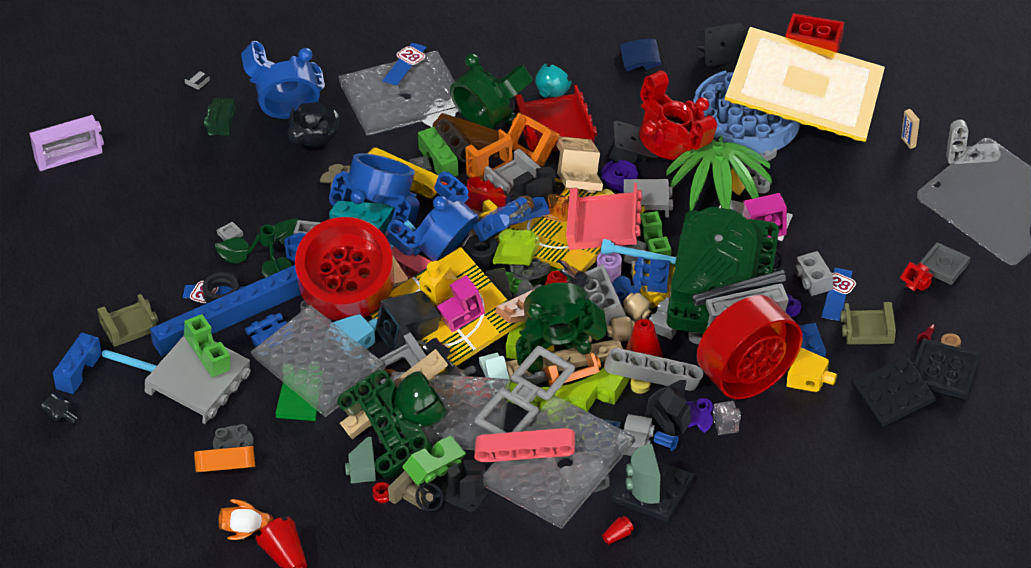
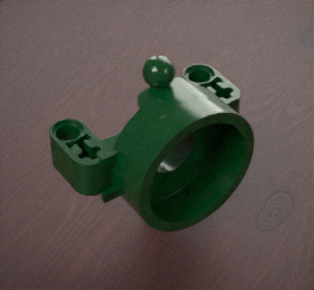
[450,54,533,129]
[516,283,607,375]

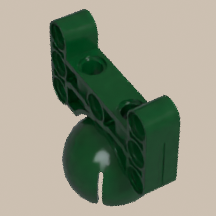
[337,370,448,479]

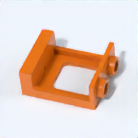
[507,113,560,167]
[465,129,513,181]
[543,353,601,387]

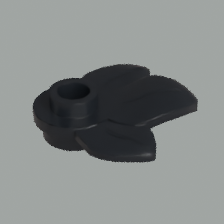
[556,260,590,287]

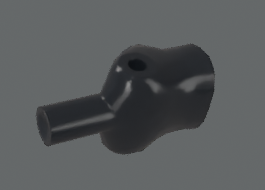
[421,338,454,371]
[41,393,78,425]

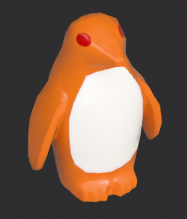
[218,499,273,540]

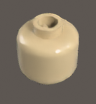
[623,293,652,321]
[607,316,635,342]

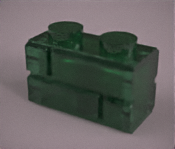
[204,98,235,136]

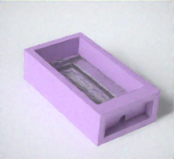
[29,115,104,171]

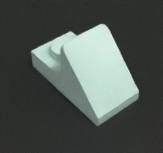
[479,353,510,390]

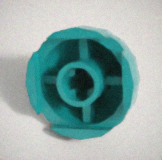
[535,64,572,98]

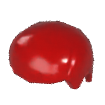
[467,176,495,193]

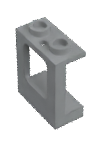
[369,332,426,384]

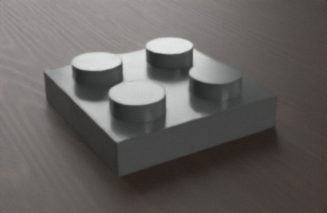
[920,243,971,285]

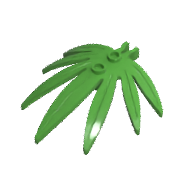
[667,135,772,211]

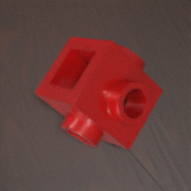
[900,262,933,291]

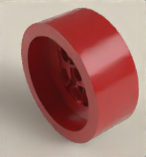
[295,217,394,321]
[697,295,803,399]

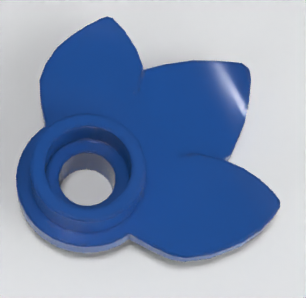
[612,276,640,307]

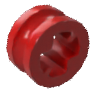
[373,482,390,503]

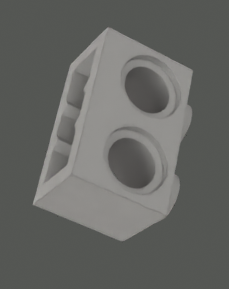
[794,251,833,296]

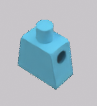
[331,314,377,359]

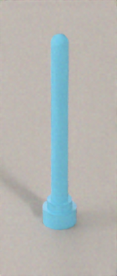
[600,239,676,265]
[102,350,157,372]

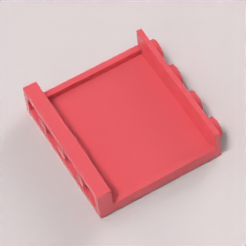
[566,183,642,250]

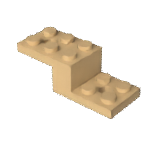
[555,136,603,193]

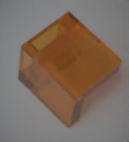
[545,194,569,222]

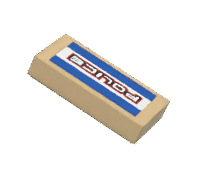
[901,109,920,149]

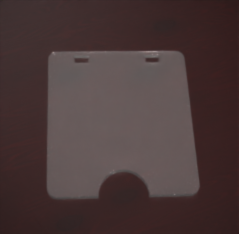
[917,138,1031,265]

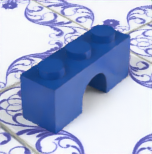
[53,332,102,394]

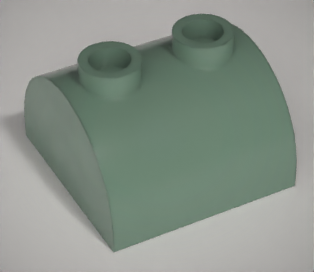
[626,444,660,503]

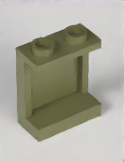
[97,294,158,347]
[840,302,896,344]

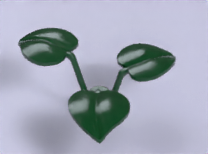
[215,218,298,278]

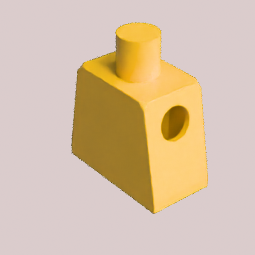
[419,261,458,308]
[787,348,837,392]

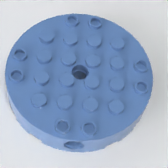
[693,71,800,154]

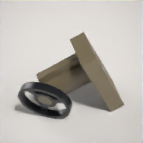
[388,471,443,512]

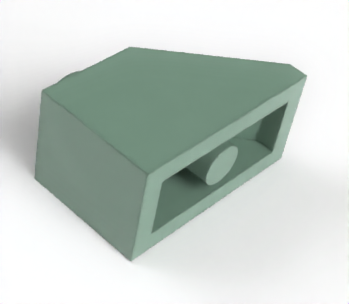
[345,437,376,483]

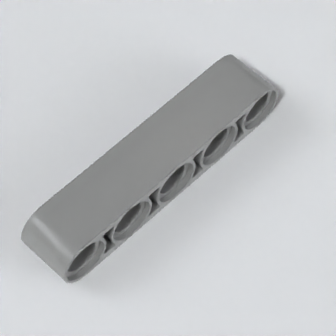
[604,348,703,391]

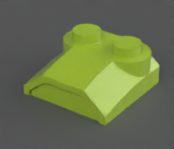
[493,229,540,266]

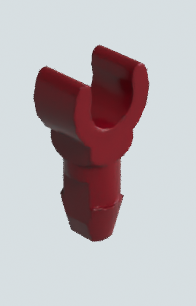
[917,324,935,344]

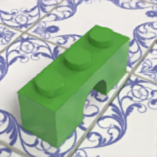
[418,127,458,177]
[639,211,671,256]
[184,314,230,377]
[402,435,466,485]

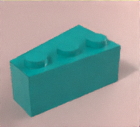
[329,201,395,236]

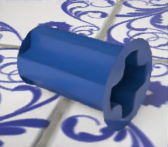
[654,431,678,451]

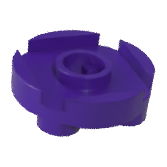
[602,160,638,193]

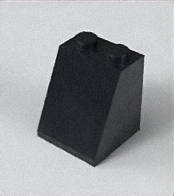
[375,291,441,352]

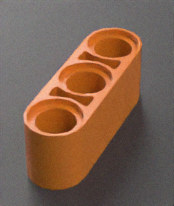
[194,446,255,472]

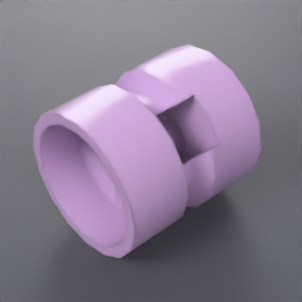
[597,252,622,283]

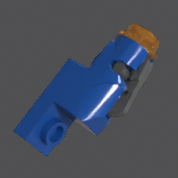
[472,196,534,242]

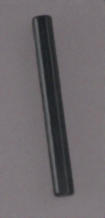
[692,270,786,306]

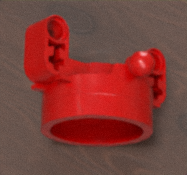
[639,70,717,160]

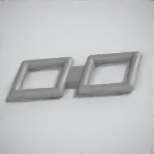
[474,346,575,434]

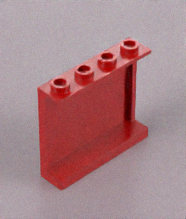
[515,85,597,152]

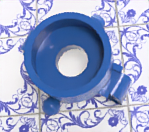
[241,41,325,119]
[329,153,420,233]
[385,172,479,261]

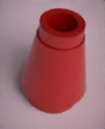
[602,516,634,545]

